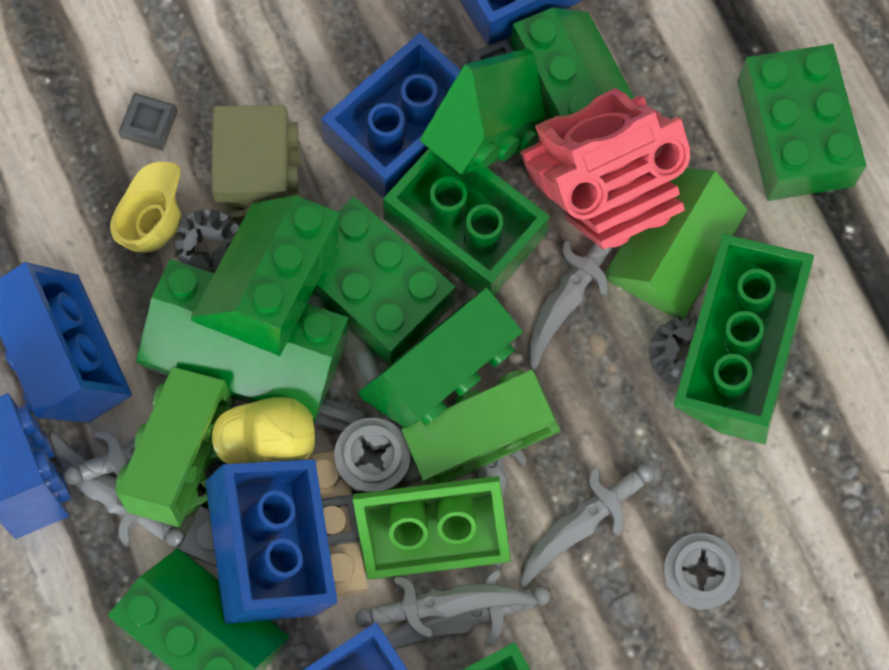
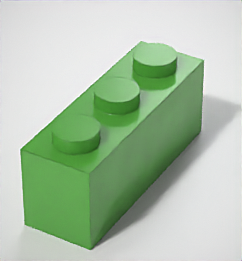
[116,367,234,528]
[401,370,561,485]

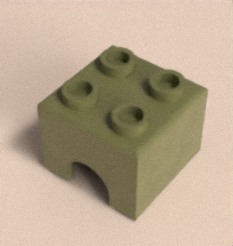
[212,105,301,227]

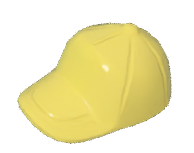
[110,162,182,253]
[212,397,315,464]

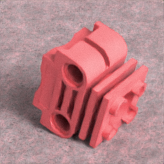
[520,88,690,250]

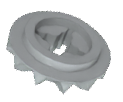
[334,418,411,492]
[662,533,741,611]

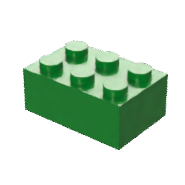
[737,44,867,201]
[383,149,550,296]
[312,196,456,366]

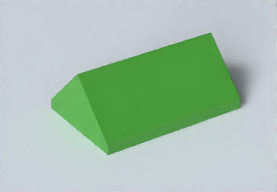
[605,168,747,320]
[353,476,511,580]

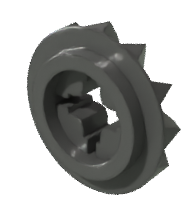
[172,209,239,273]
[649,316,698,387]

